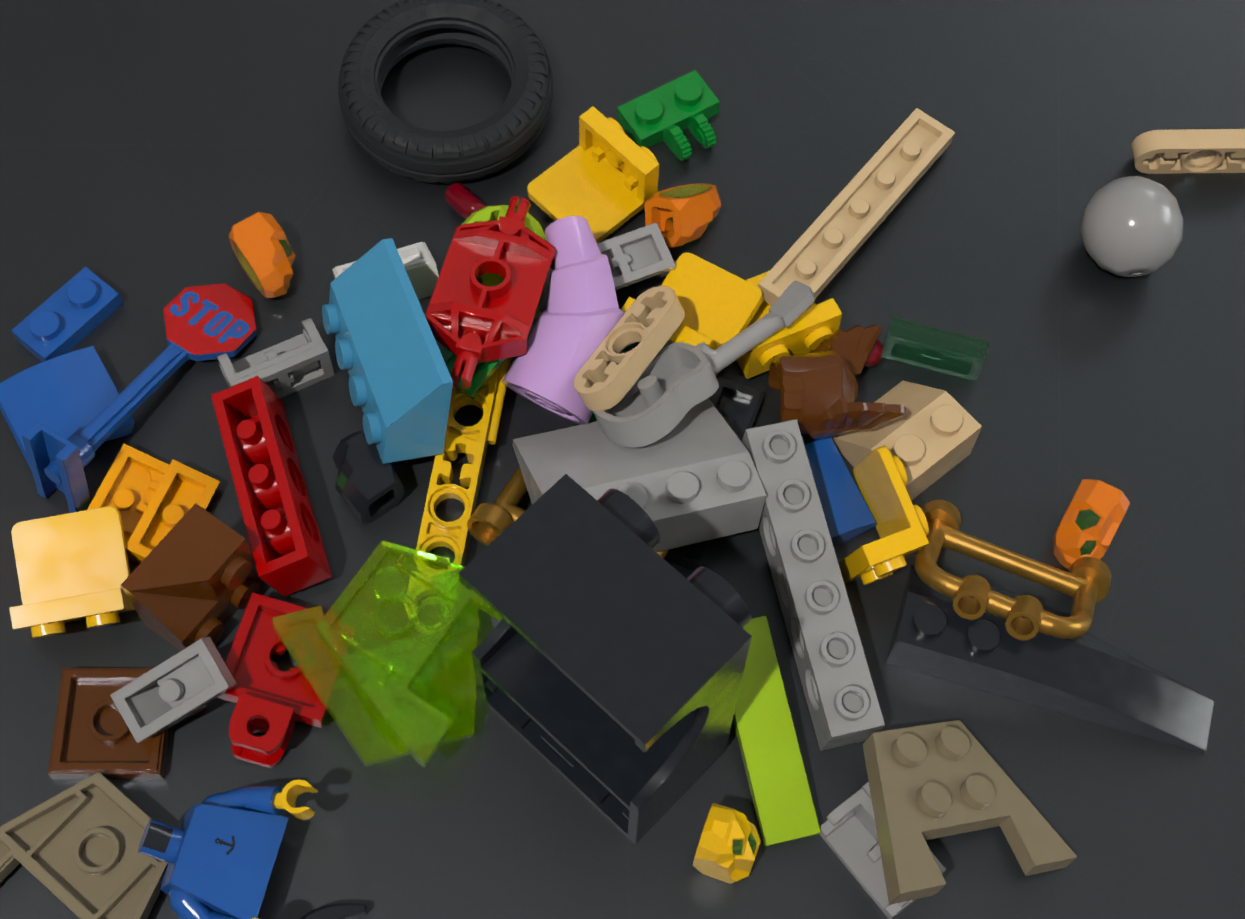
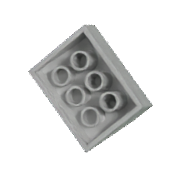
[512,398,767,552]

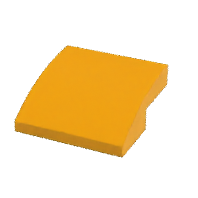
[87,444,220,564]

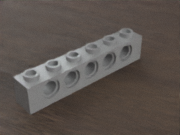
[742,419,885,751]

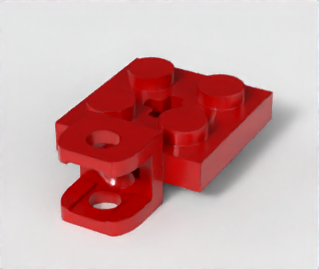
[216,592,356,768]

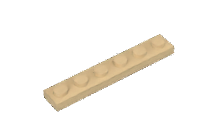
[758,108,955,306]

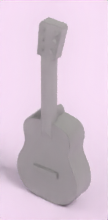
[593,281,815,448]

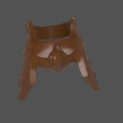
[768,324,907,440]

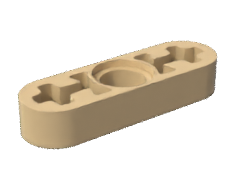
[1131,129,1245,174]
[574,286,685,411]

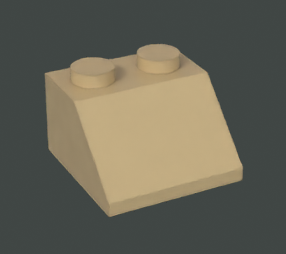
[831,381,982,501]

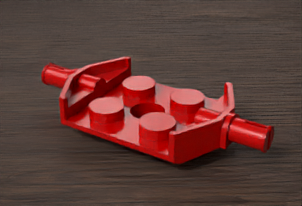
[425,196,555,389]

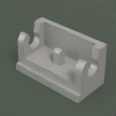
[597,223,676,290]
[217,318,335,398]
[819,782,946,919]

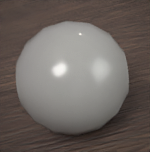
[1080,176,1184,277]

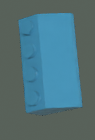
[322,238,453,464]

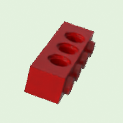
[211,376,332,597]

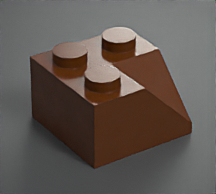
[121,503,263,651]

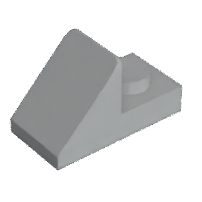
[110,637,237,744]

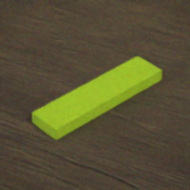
[733,616,821,847]

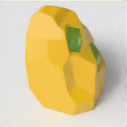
[693,803,761,884]

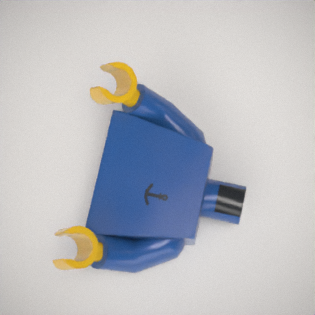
[138,779,318,919]

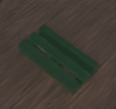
[883,317,990,381]

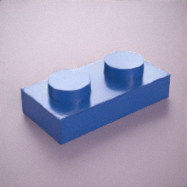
[11,266,123,362]

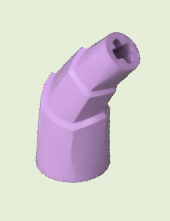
[502,216,625,425]

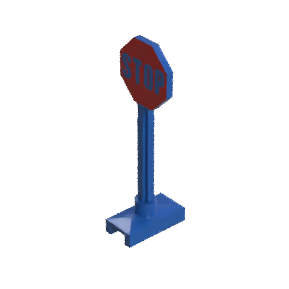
[22,283,257,513]

